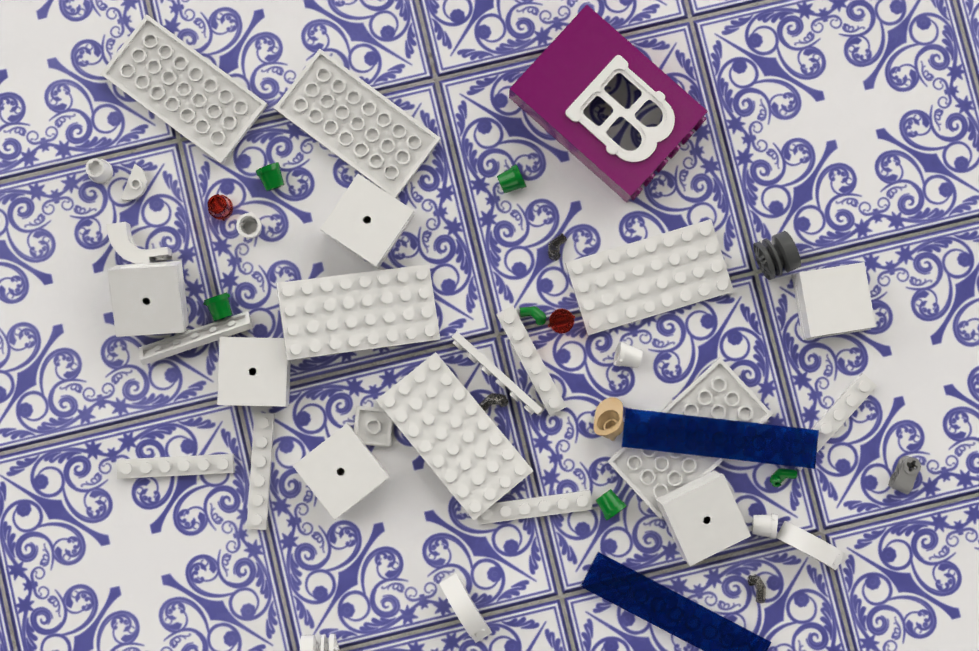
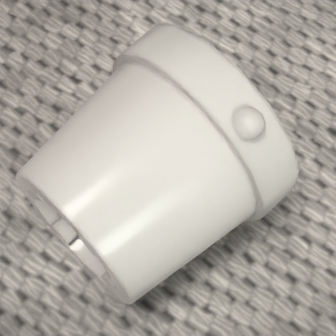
[85,158,113,184]
[236,212,262,240]
[613,341,642,368]
[752,514,778,539]

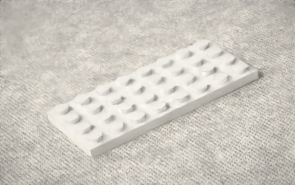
[101,14,268,164]
[274,49,441,198]
[565,219,734,336]
[276,264,440,361]
[376,352,533,521]
[607,357,773,519]

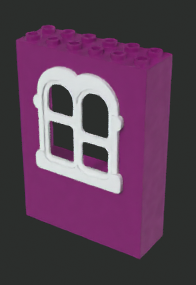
[509,5,708,202]

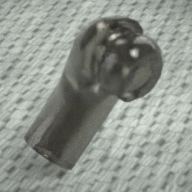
[548,233,567,261]
[479,393,508,411]
[748,574,766,603]

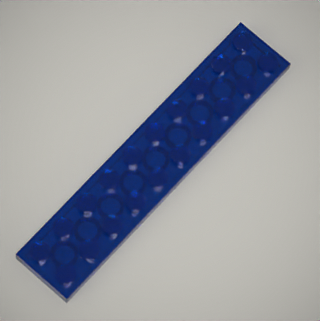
[621,408,819,469]
[580,552,771,651]

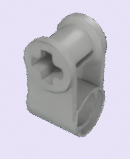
[888,456,921,495]

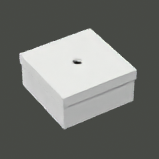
[320,174,414,269]
[108,261,189,337]
[791,262,876,340]
[217,337,291,407]
[293,423,389,520]
[656,471,751,566]

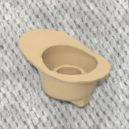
[594,397,624,441]

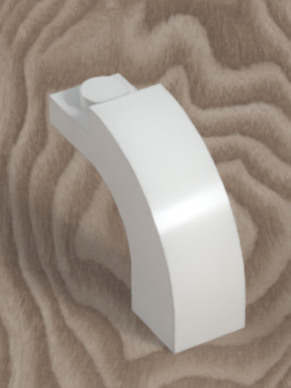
[106,222,172,264]
[776,521,845,570]
[440,574,492,643]

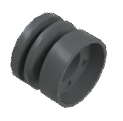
[753,231,801,280]

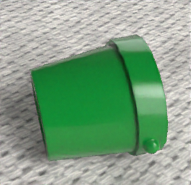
[256,162,285,192]
[497,164,527,193]
[203,293,232,321]
[596,489,627,521]

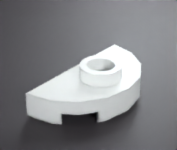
[121,164,148,201]

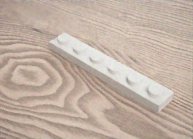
[496,305,567,416]
[139,311,253,365]
[452,331,542,415]
[785,373,877,471]
[247,413,275,530]
[117,454,235,479]
[477,490,593,525]

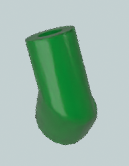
[520,306,546,325]
[770,468,797,487]

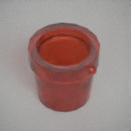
[208,194,233,221]
[548,309,575,334]

